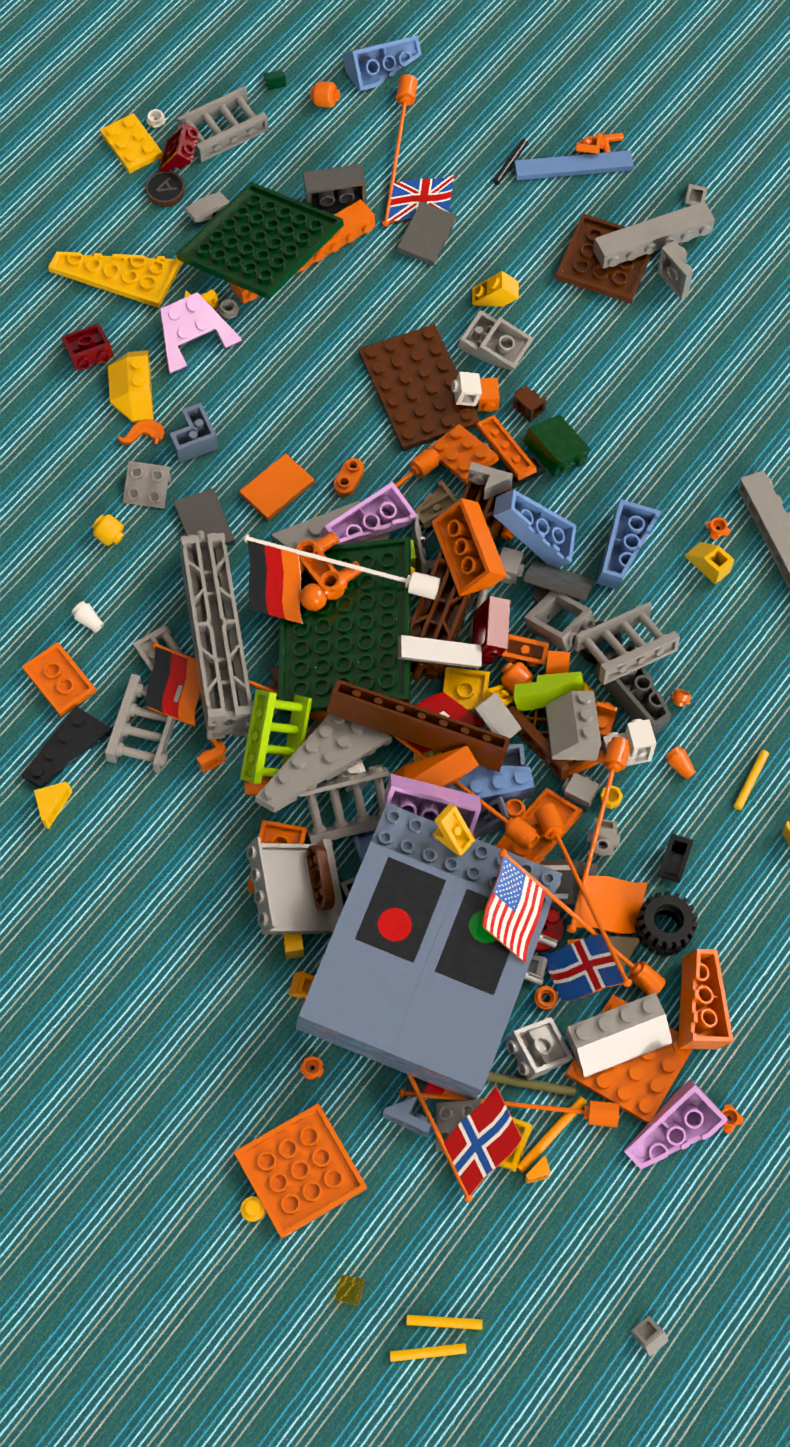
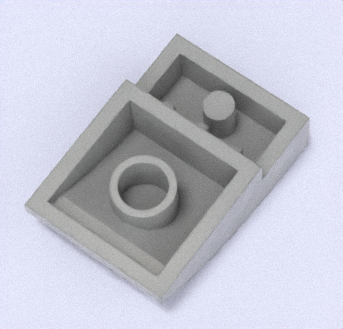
[457,310,534,370]

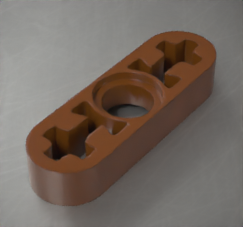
[306,845,335,910]

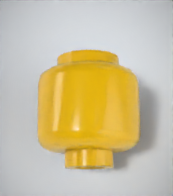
[92,514,125,546]

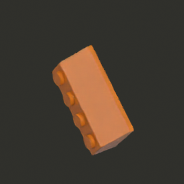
[432,498,507,596]

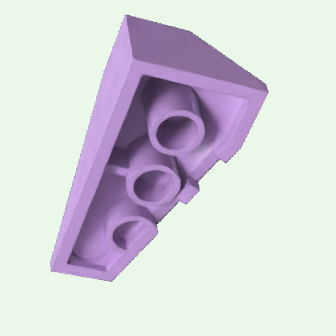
[624,1079,728,1169]

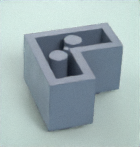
[170,403,219,463]

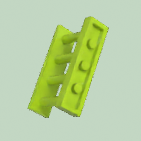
[240,689,312,784]

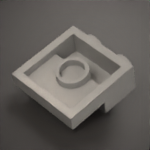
[657,241,693,300]
[506,1017,574,1081]

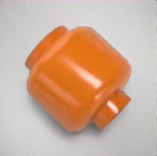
[310,81,340,108]
[501,662,533,694]

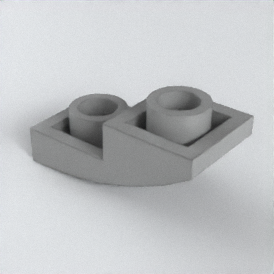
[185,192,229,223]

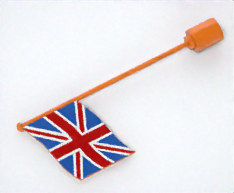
[382,74,454,227]

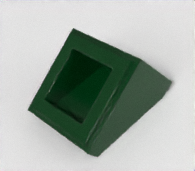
[263,70,287,90]

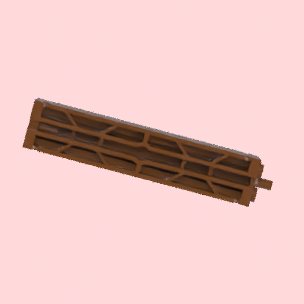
[411,481,512,681]

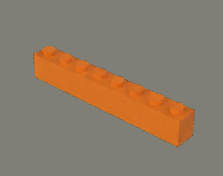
[230,199,375,304]

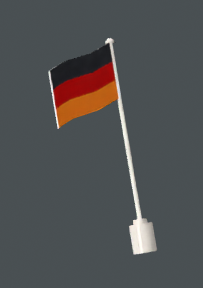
[244,534,440,624]

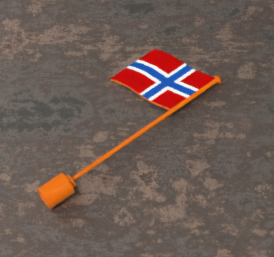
[407,1074,522,1202]

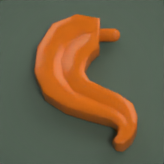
[118,419,165,445]

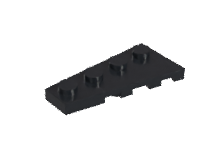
[22,706,112,789]

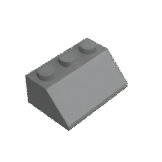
[545,691,601,761]

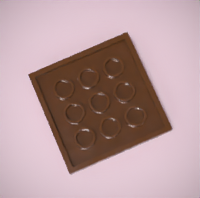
[555,214,653,304]

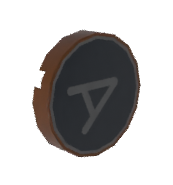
[145,171,185,207]

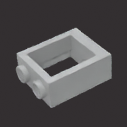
[524,591,596,652]

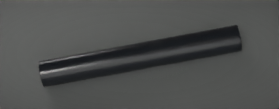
[493,139,528,185]

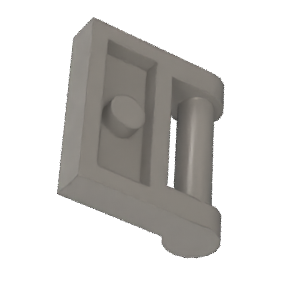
[133,626,187,673]

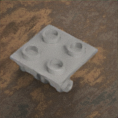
[123,461,171,509]
[436,1099,482,1152]

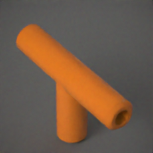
[585,133,624,153]

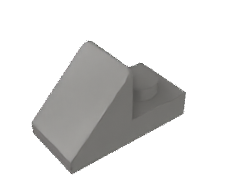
[468,462,513,500]

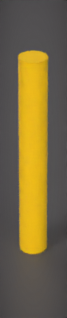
[733,750,769,810]
[406,1315,482,1330]
[390,1343,466,1362]

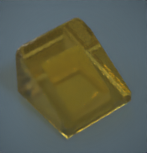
[335,1275,365,1307]

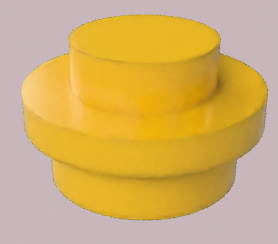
[240,1196,265,1222]

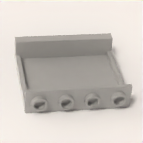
[246,837,344,935]

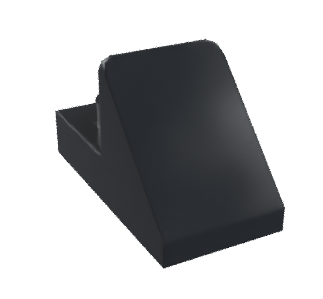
[658,833,694,883]

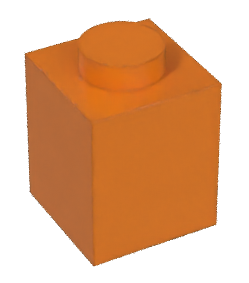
[477,377,500,412]

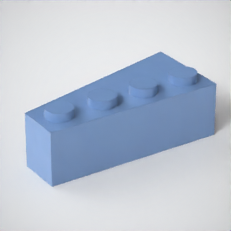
[493,489,576,568]
[596,499,661,590]

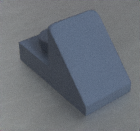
[383,1096,432,1138]

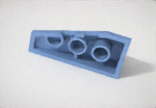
[342,35,422,91]

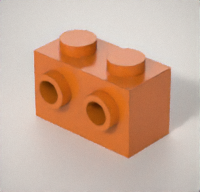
[502,634,549,668]

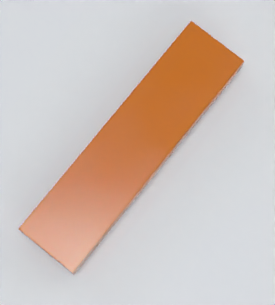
[476,415,537,481]

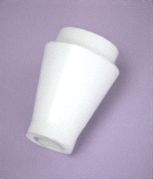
[72,601,104,633]

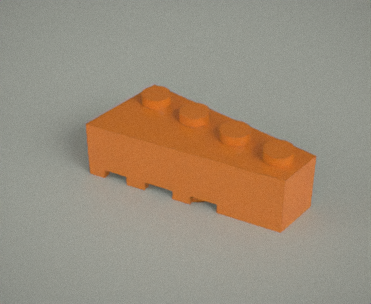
[678,949,734,1050]

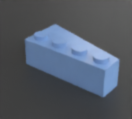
[449,765,535,808]

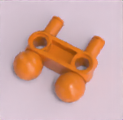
[296,531,363,611]

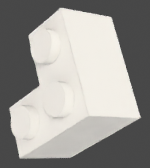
[602,719,656,766]

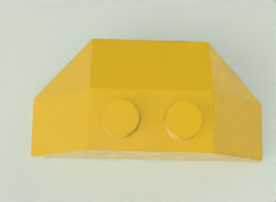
[108,350,154,423]

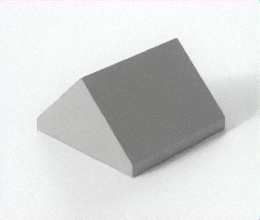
[472,692,522,738]

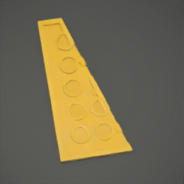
[48,252,183,308]

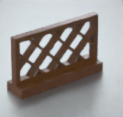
[508,705,604,781]

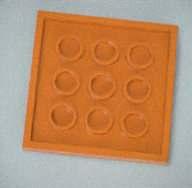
[565,994,692,1124]
[234,1103,367,1239]

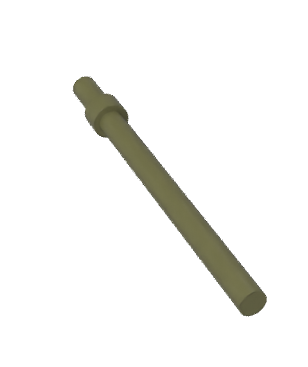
[486,1072,576,1097]

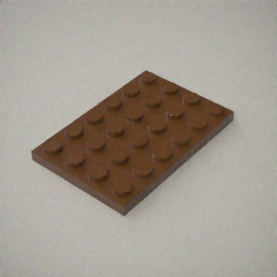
[358,324,480,451]

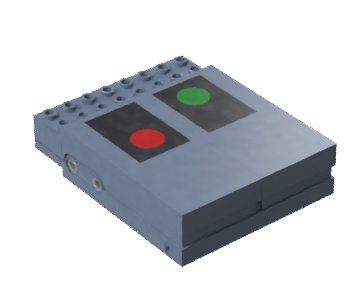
[295,803,563,1100]

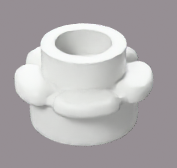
[147,109,166,128]

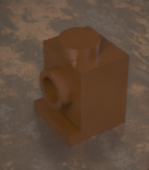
[513,386,546,422]

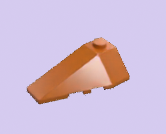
[388,746,479,788]

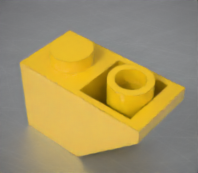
[472,271,519,307]
[685,542,734,585]

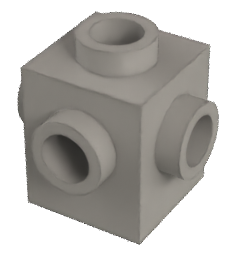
[586,818,620,856]

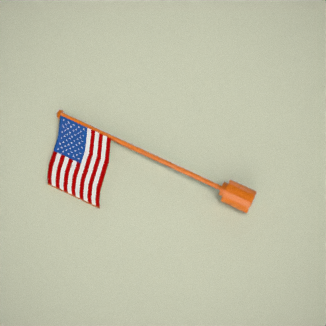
[482,849,666,995]

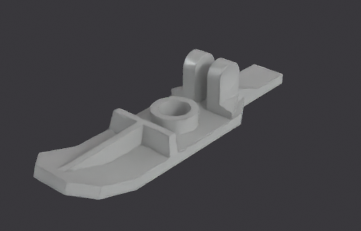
[411,513,435,575]

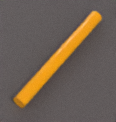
[517,1096,587,1173]

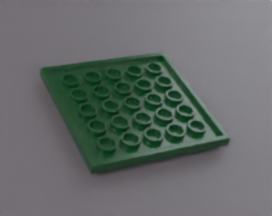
[176,182,344,300]

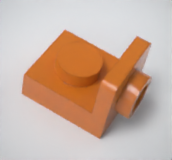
[576,131,605,154]
[596,701,618,738]
[196,739,227,774]

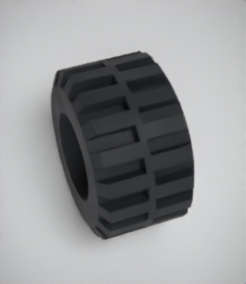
[635,891,698,956]

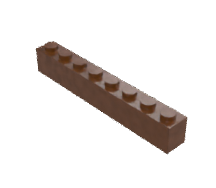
[326,679,511,772]

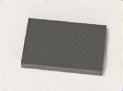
[397,201,457,266]
[174,488,235,546]
[523,560,595,601]

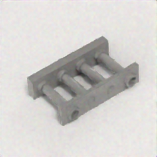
[177,86,269,163]
[574,602,680,685]
[105,674,183,774]
[299,765,390,844]

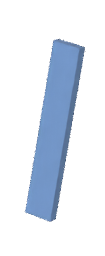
[514,150,634,181]

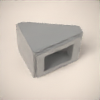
[684,184,708,205]
[630,1316,668,1356]

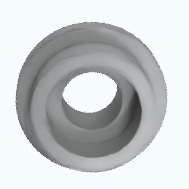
[219,299,239,319]

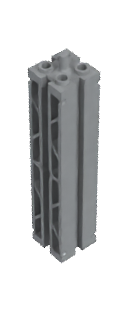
[180,530,253,740]

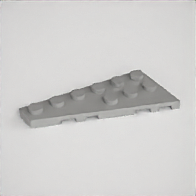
[255,714,392,813]

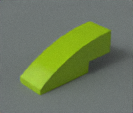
[514,672,585,712]

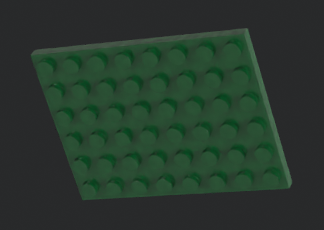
[278,537,411,715]

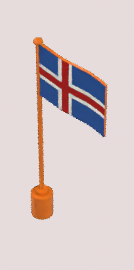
[534,803,632,1002]

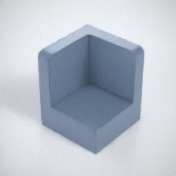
[502,744,525,766]

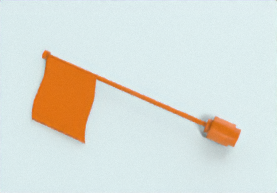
[566,737,648,934]

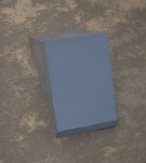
[473,796,509,837]

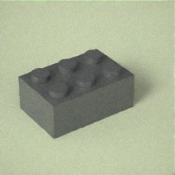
[303,164,367,214]

